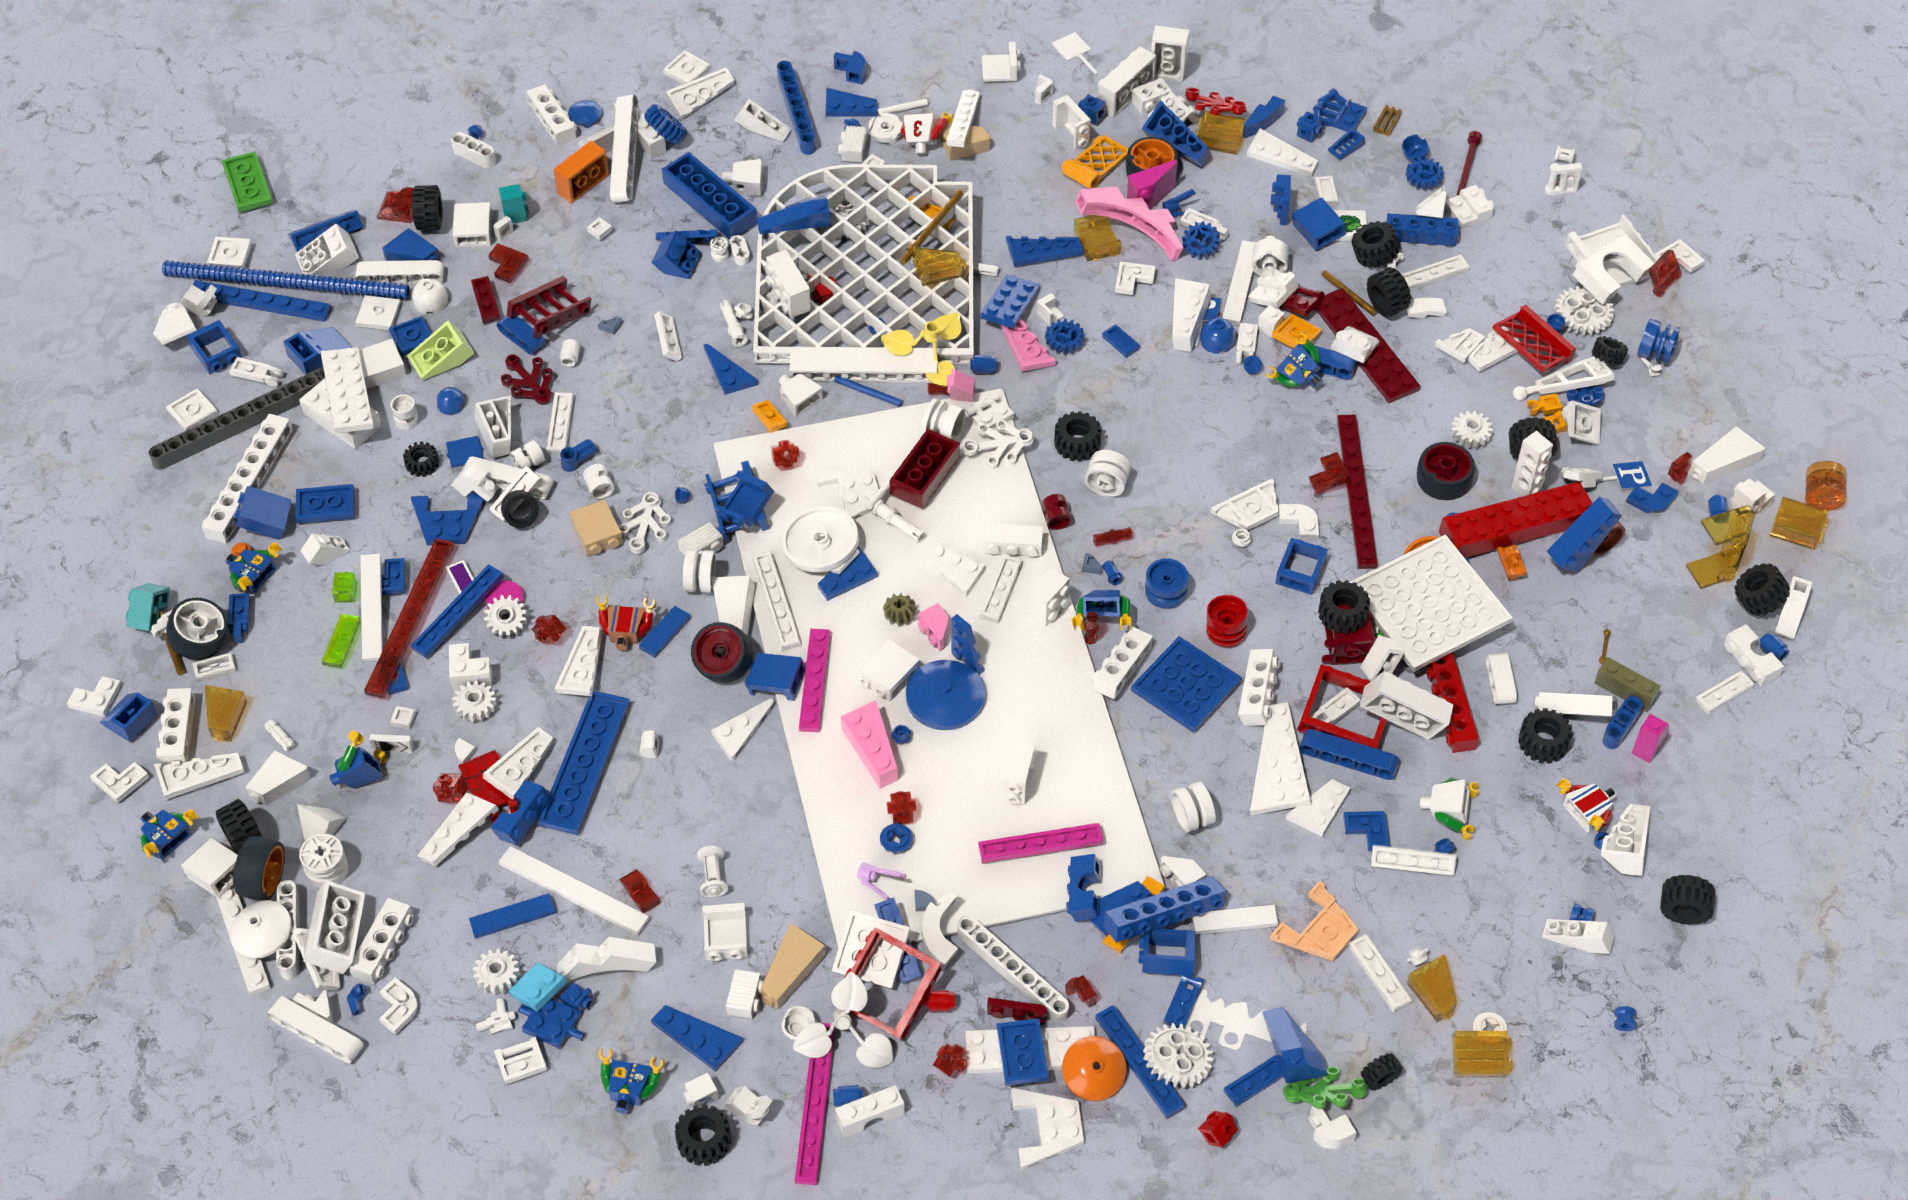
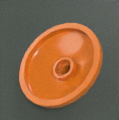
[1062,1036,1127,1102]

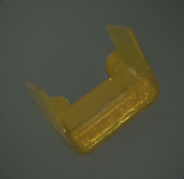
[1686,505,1755,589]

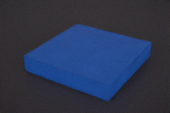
[388,316,432,357]

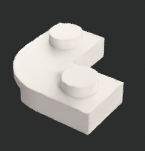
[1278,504,1319,539]
[379,978,417,1035]

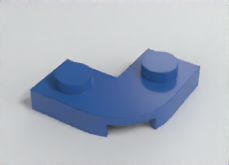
[1626,483,1679,514]

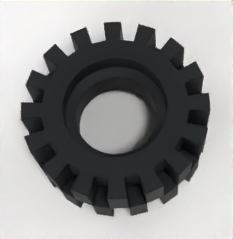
[1591,336,1628,365]
[403,441,439,477]
[1360,1053,1403,1091]

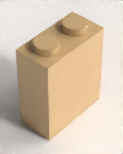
[569,499,623,557]

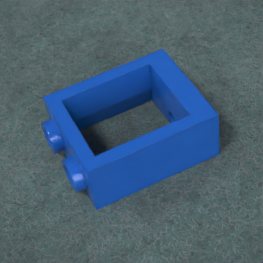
[186,320,242,375]
[1275,538,1328,595]
[1138,928,1195,976]

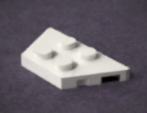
[1211,479,1279,531]

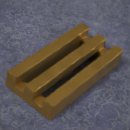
[1373,105,1402,136]

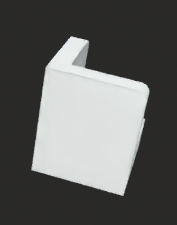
[1037,293,1063,326]

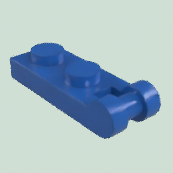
[1163,975,1204,1029]

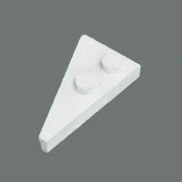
[711,698,774,761]

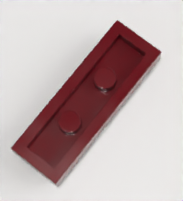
[471,276,500,323]

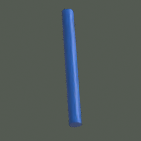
[834,375,903,407]

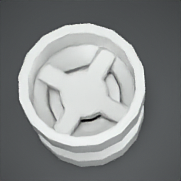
[710,237,729,262]

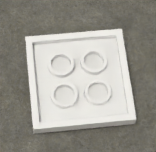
[832,911,911,989]

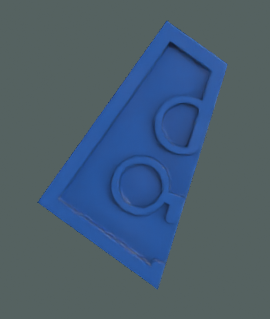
[826,88,877,117]
[1088,881,1152,937]

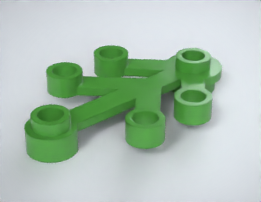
[1283,1067,1367,1109]

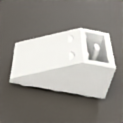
[295,224,359,276]

